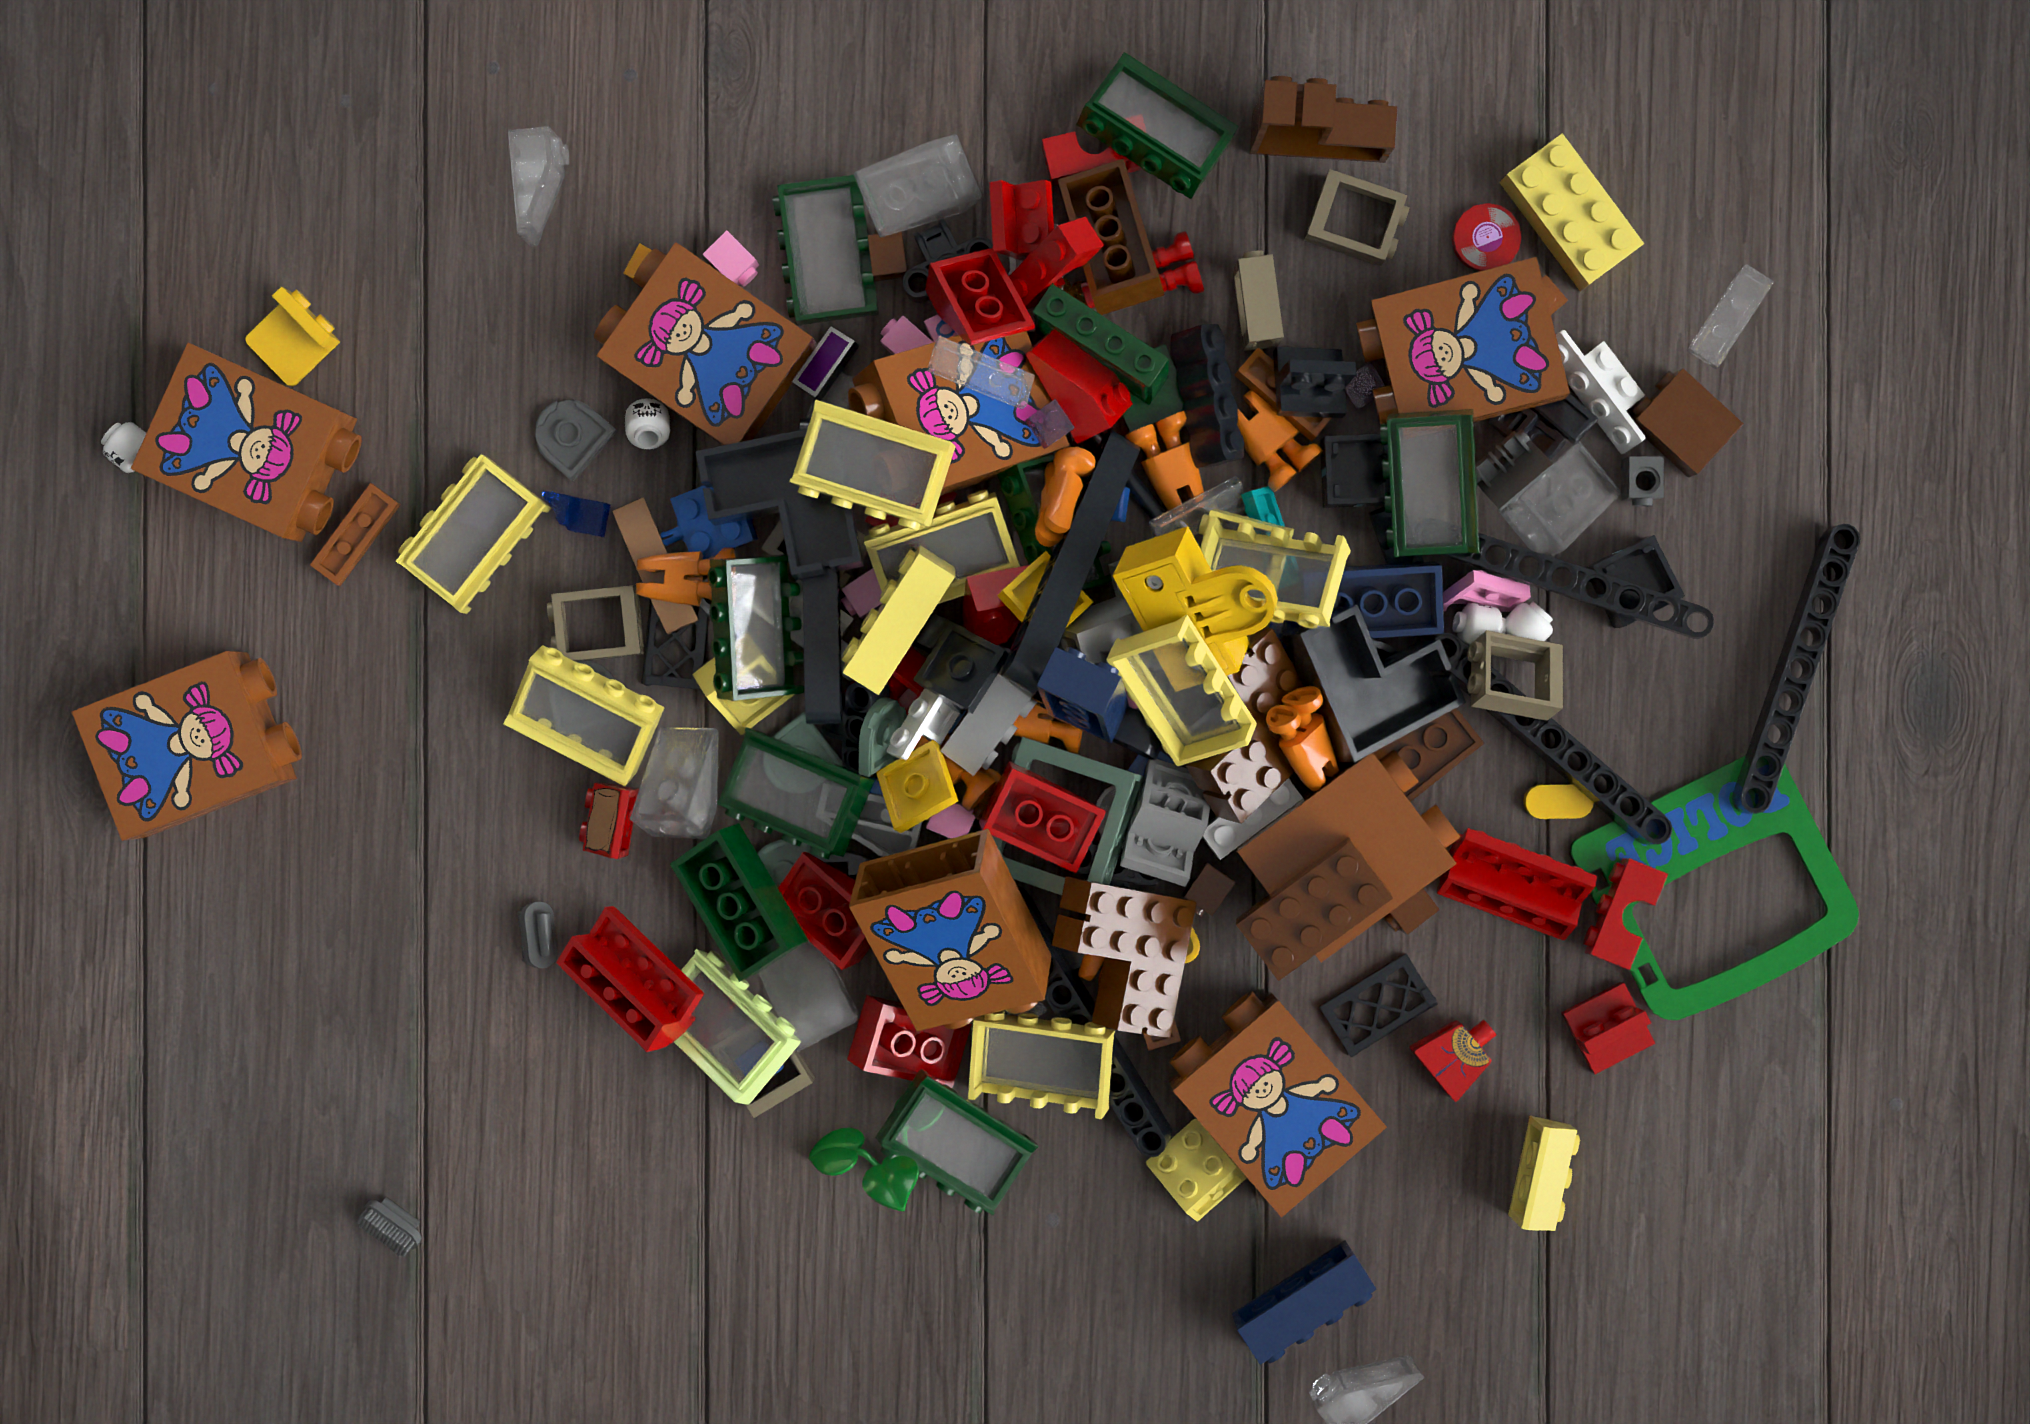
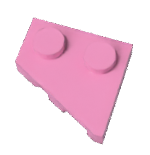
[1443,570,1531,612]

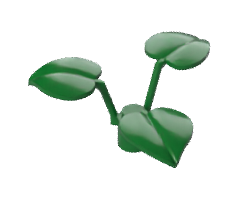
[808,1094,946,1211]

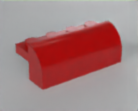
[1437,828,1597,941]
[556,906,705,1052]

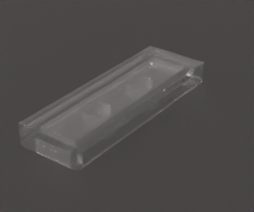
[1687,263,1774,369]
[927,336,1035,410]
[1149,476,1245,538]

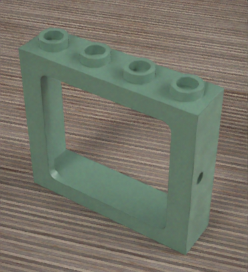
[992,737,1145,895]

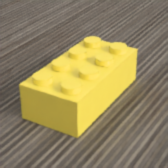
[1500,133,1644,291]
[841,545,955,695]

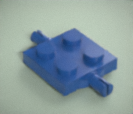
[660,485,758,559]

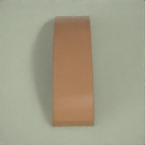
[613,497,699,634]

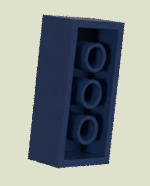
[1299,561,1444,638]
[1037,647,1129,743]
[1232,1240,1377,1365]

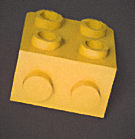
[246,287,340,386]

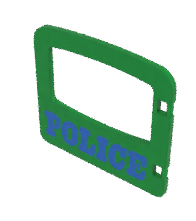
[1570,755,1859,1020]

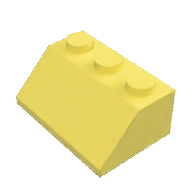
[1508,1116,1580,1231]

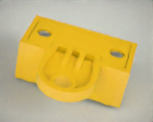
[1112,526,1278,691]

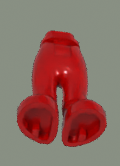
[1081,231,1204,308]

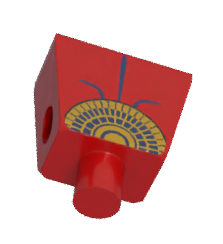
[1409,1019,1496,1102]

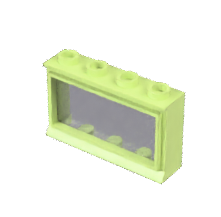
[674,949,801,1105]

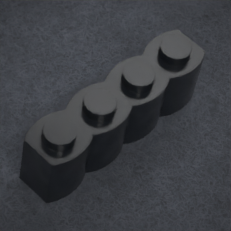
[1171,324,1244,468]

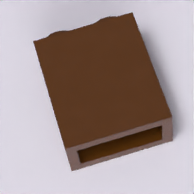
[1632,368,1744,478]

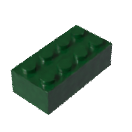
[670,823,809,982]

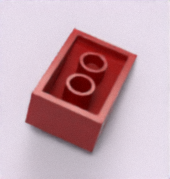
[926,248,1035,346]
[1025,329,1133,444]
[979,761,1107,873]
[778,851,871,970]
[847,995,972,1088]

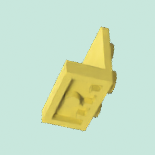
[1146,1119,1247,1222]

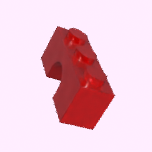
[1042,115,1146,187]
[1009,216,1104,309]
[1583,858,1668,970]

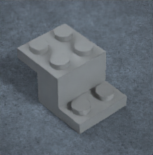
[1120,759,1210,887]

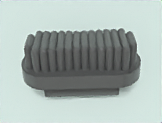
[517,902,558,968]
[356,1197,422,1257]

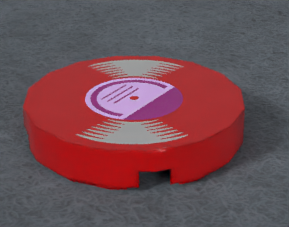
[1452,203,1522,272]

